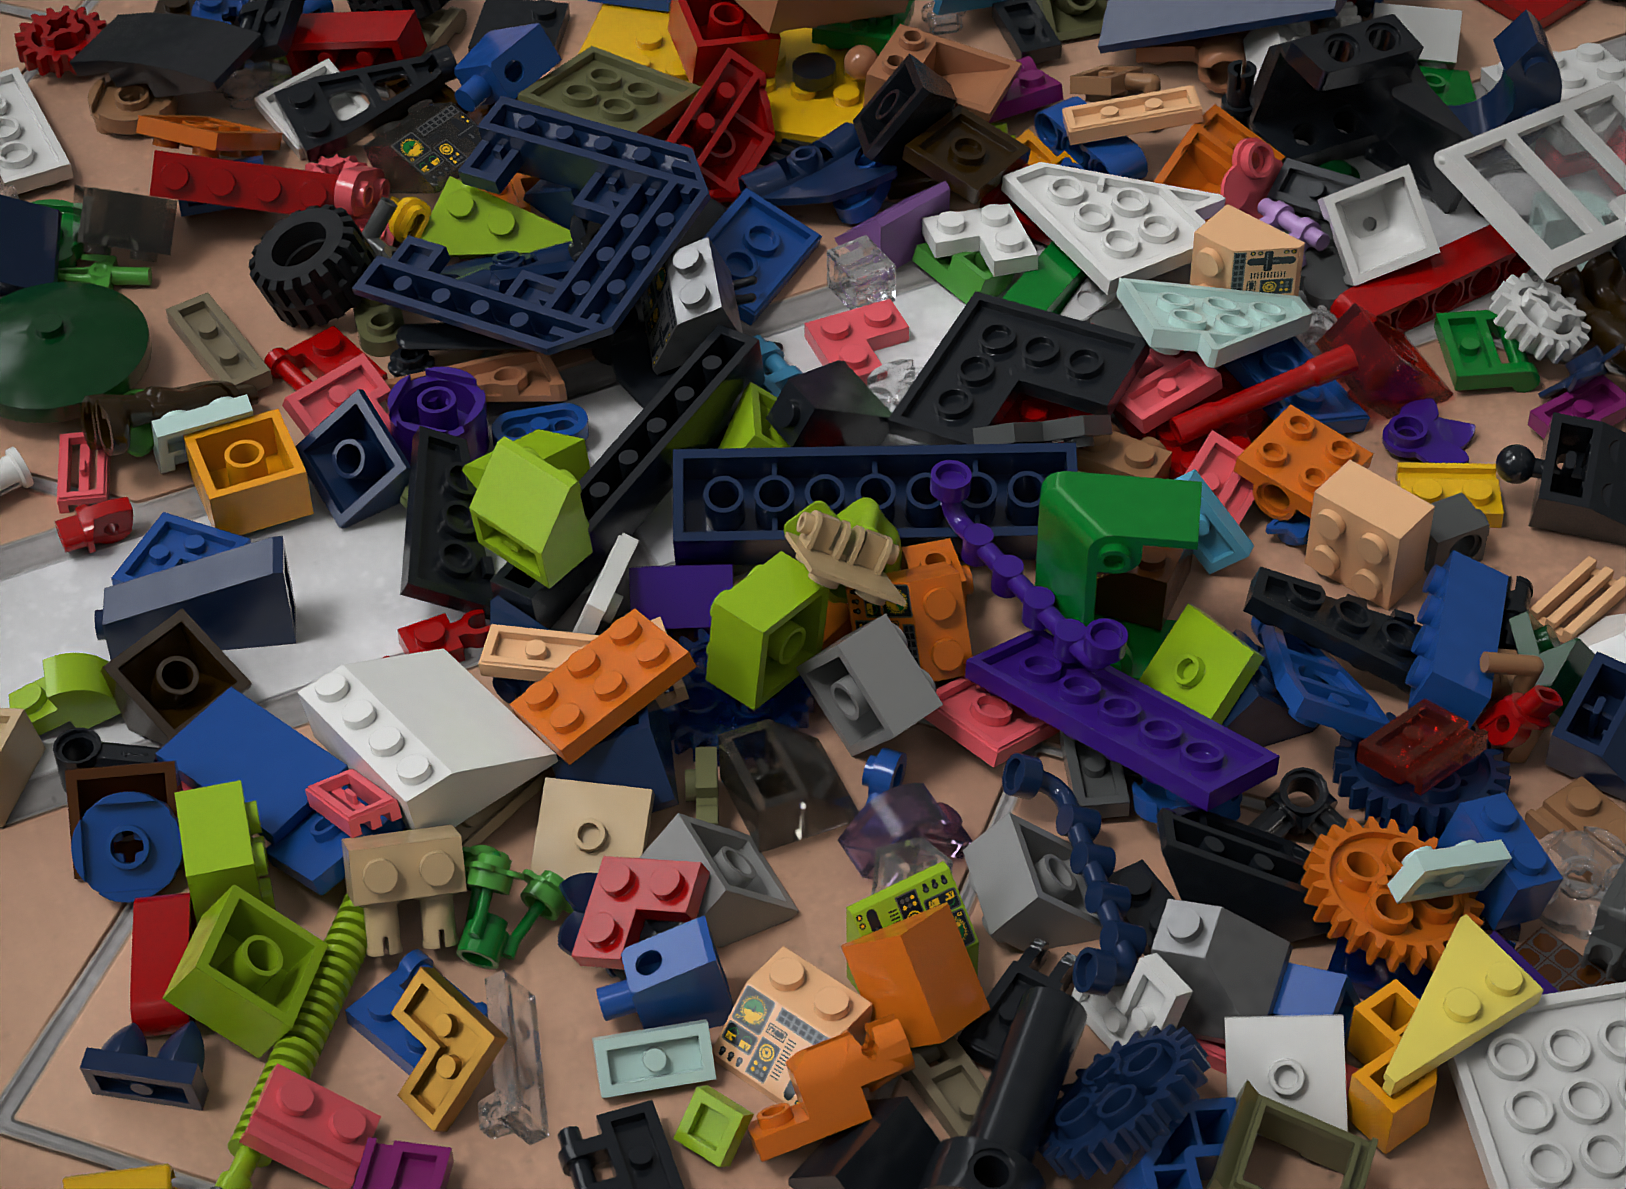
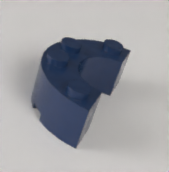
[1447,10,1562,171]

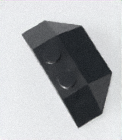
[1157,806,1332,943]

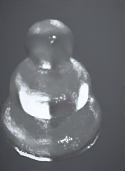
[1301,305,1339,357]

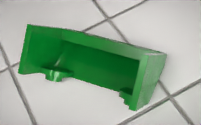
[1035,471,1202,681]

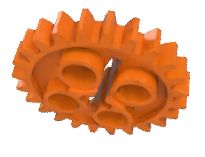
[1301,816,1484,975]

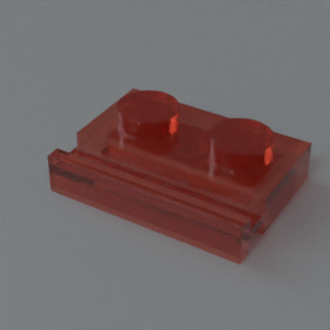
[1356,698,1489,796]

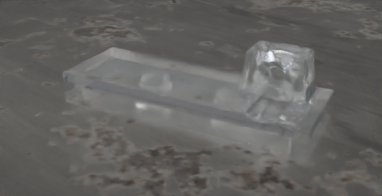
[478,970,549,1145]

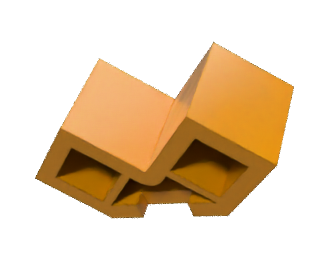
[1347,979,1437,1155]

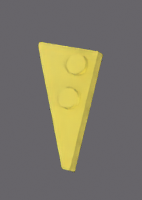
[1382,914,1544,1096]

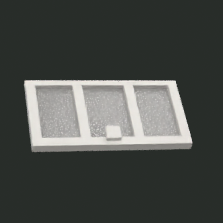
[1434,82,1626,281]

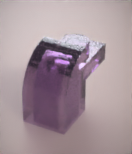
[838,783,973,883]

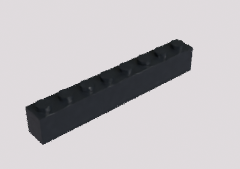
[490,324,765,630]

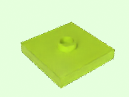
[1139,603,1265,725]

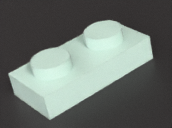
[1387,840,1512,904]
[592,1019,716,1098]

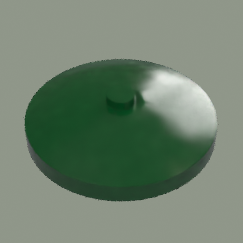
[0,282,152,423]

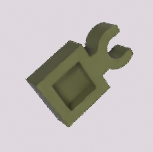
[685,746,719,826]

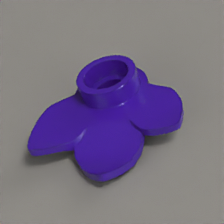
[1382,398,1476,463]

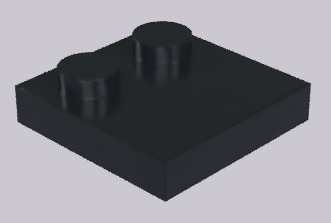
[468,0,570,52]

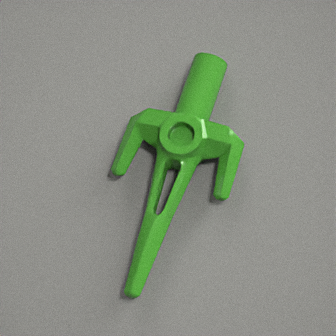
[58,254,152,290]

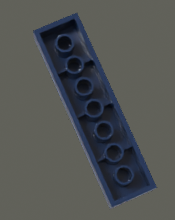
[673,443,1078,565]

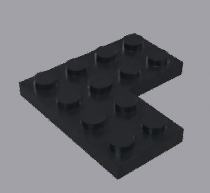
[888,291,1150,445]

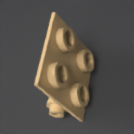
[785,510,906,607]

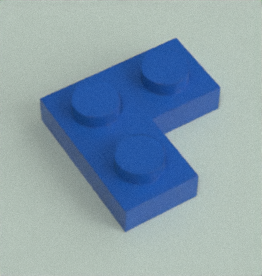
[111,512,251,585]

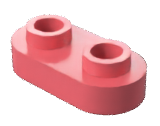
[334,166,390,216]

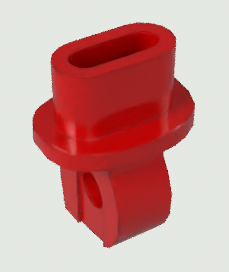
[55,497,134,553]
[1476,685,1563,749]

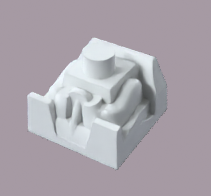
[1317,164,1440,286]

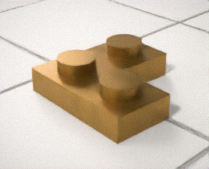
[391,967,508,1132]

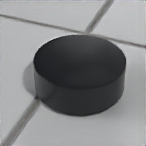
[792,52,836,92]

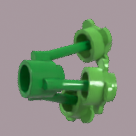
[456,845,574,969]

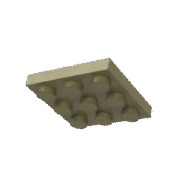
[518,46,701,137]

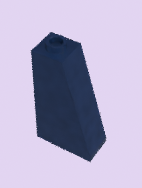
[94,536,296,660]

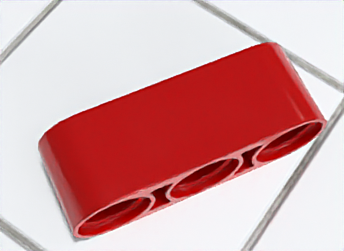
[130,893,197,1037]

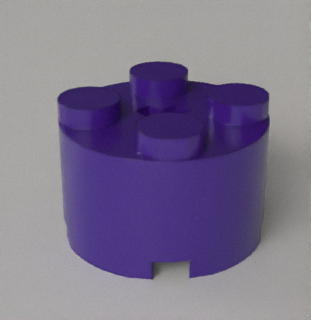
[387,367,490,464]

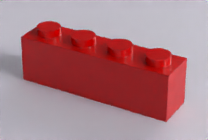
[149,150,339,215]

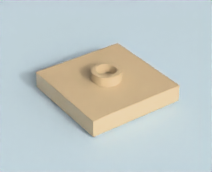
[530,777,655,880]

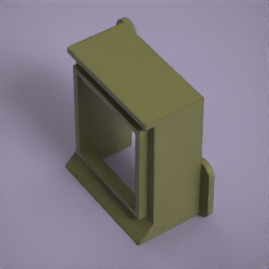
[1205,1079,1379,1189]

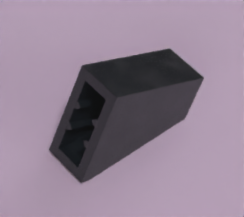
[766,360,892,447]

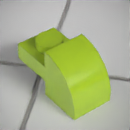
[8,653,121,736]

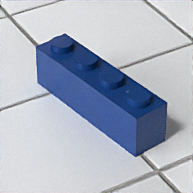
[1405,550,1509,735]

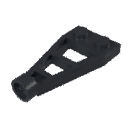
[274,45,457,162]

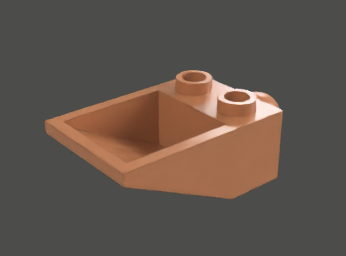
[844,24,1022,121]

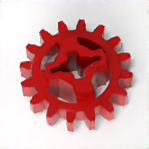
[14,5,107,78]

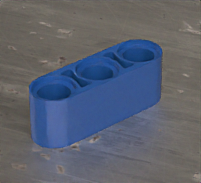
[1034,96,1148,180]

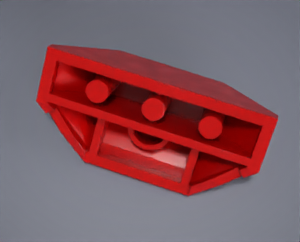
[666,47,776,202]

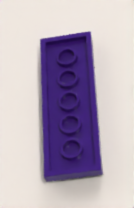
[965,630,1280,811]

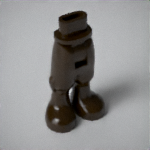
[1545,251,1626,371]
[81,380,259,457]

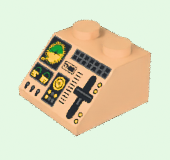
[1189,204,1305,296]
[712,946,872,1106]

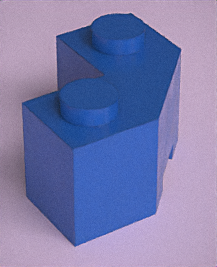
[1113,1097,1236,1189]

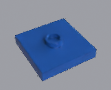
[266,785,406,896]

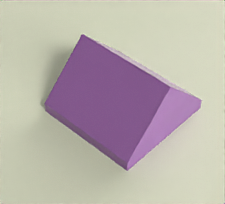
[834,181,950,278]

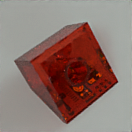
[1315,303,1454,419]

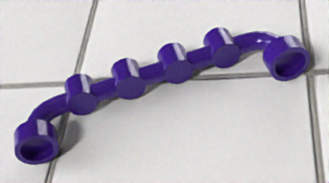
[930,460,1128,671]

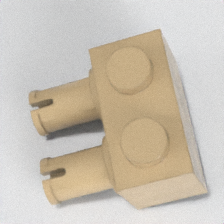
[341,825,467,957]

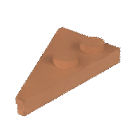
[384,350,567,402]

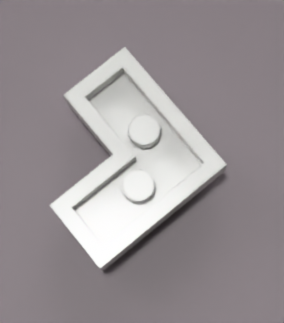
[922,203,1039,277]
[1071,953,1193,1050]

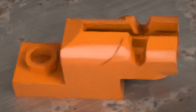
[747,1014,915,1162]

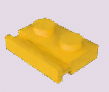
[1395,462,1504,528]

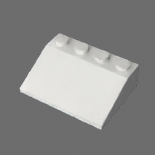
[297,648,558,830]

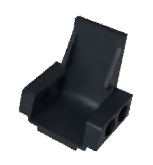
[1249,14,1486,214]

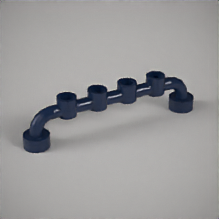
[1002,753,1147,997]

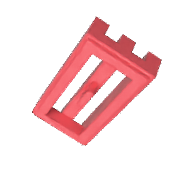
[57,432,111,514]
[305,768,402,838]

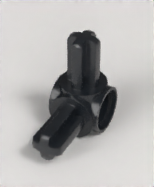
[1248,767,1347,838]

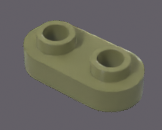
[353,297,405,357]

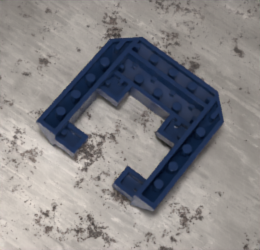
[352,96,711,355]

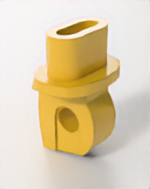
[388,196,431,243]

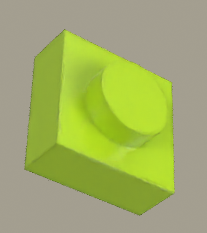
[673,1085,754,1168]

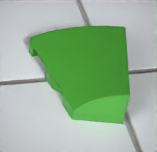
[912,243,1015,304]

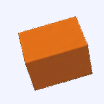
[841,902,990,1048]

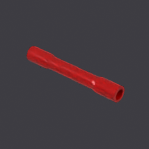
[1169,344,1359,445]

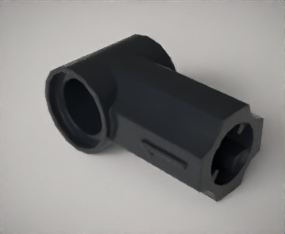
[53,728,161,793]

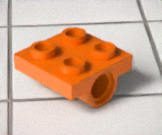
[1233,404,1374,521]

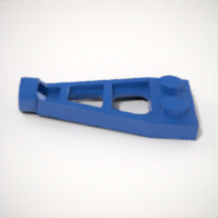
[1251,616,1394,745]

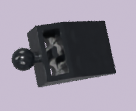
[1496,412,1626,546]

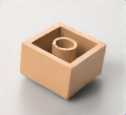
[1305,460,1435,611]

